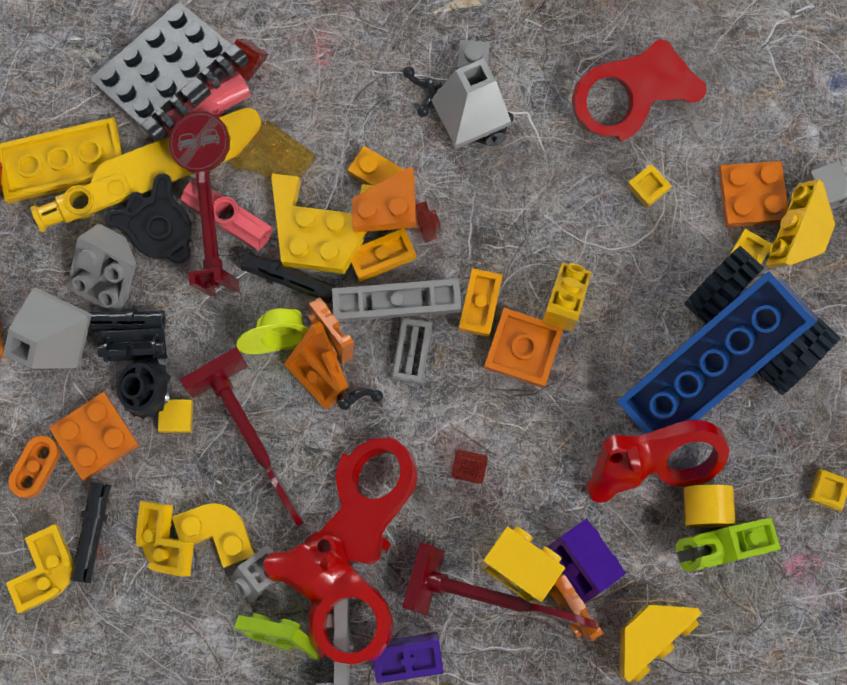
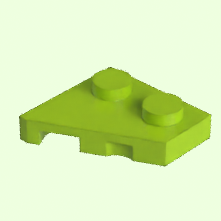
[234,613,320,661]

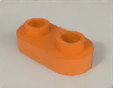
[8,436,61,499]

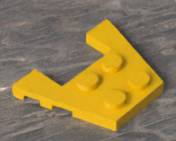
[271,174,374,274]

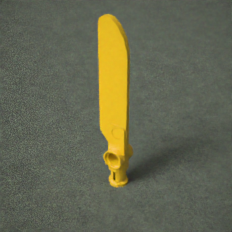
[30,108,262,233]

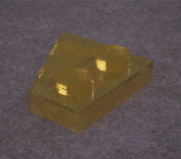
[231,120,317,179]

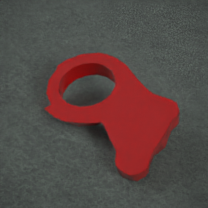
[571,39,706,142]
[585,420,730,503]
[305,437,417,565]
[263,535,393,665]

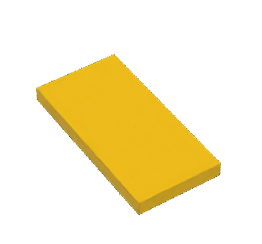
[0,117,123,204]

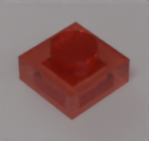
[416,201,440,243]

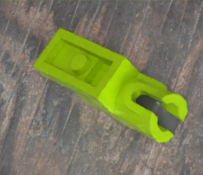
[675,517,781,572]

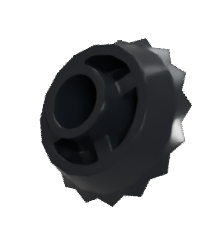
[117,357,172,420]

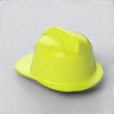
[236,308,309,355]

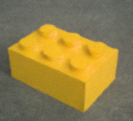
[479,526,565,604]

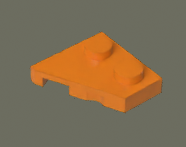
[352,167,417,233]
[307,298,354,364]
[284,321,348,410]
[549,574,604,641]

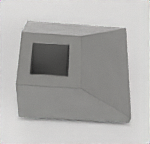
[431,58,511,149]
[67,223,136,311]
[3,287,92,369]

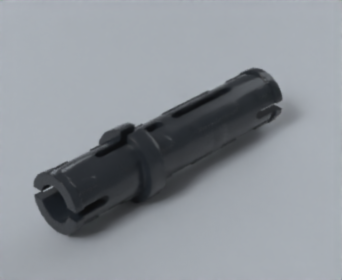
[241,252,336,304]
[88,308,166,331]
[70,482,112,584]

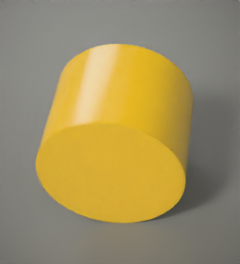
[683,485,736,528]

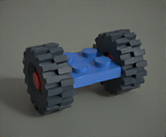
[684,246,840,395]

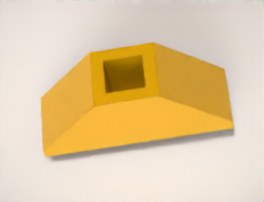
[765,179,835,268]
[542,262,592,332]
[619,605,702,683]

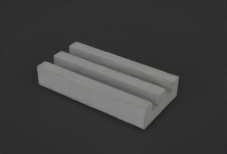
[391,317,433,386]

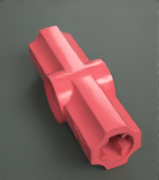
[163,71,251,136]
[180,179,273,251]

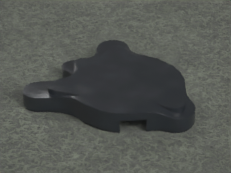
[105,174,191,264]

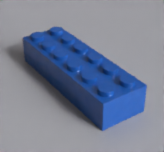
[617,268,818,434]

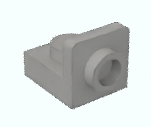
[231,545,276,603]

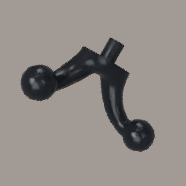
[403,66,443,117]
[475,112,514,146]
[337,388,383,410]

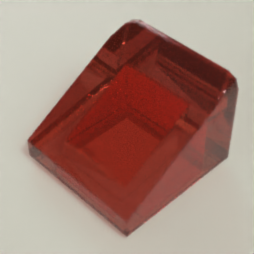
[227,39,269,81]
[451,449,488,484]

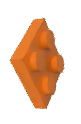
[718,161,788,228]
[484,308,564,389]
[49,391,140,482]

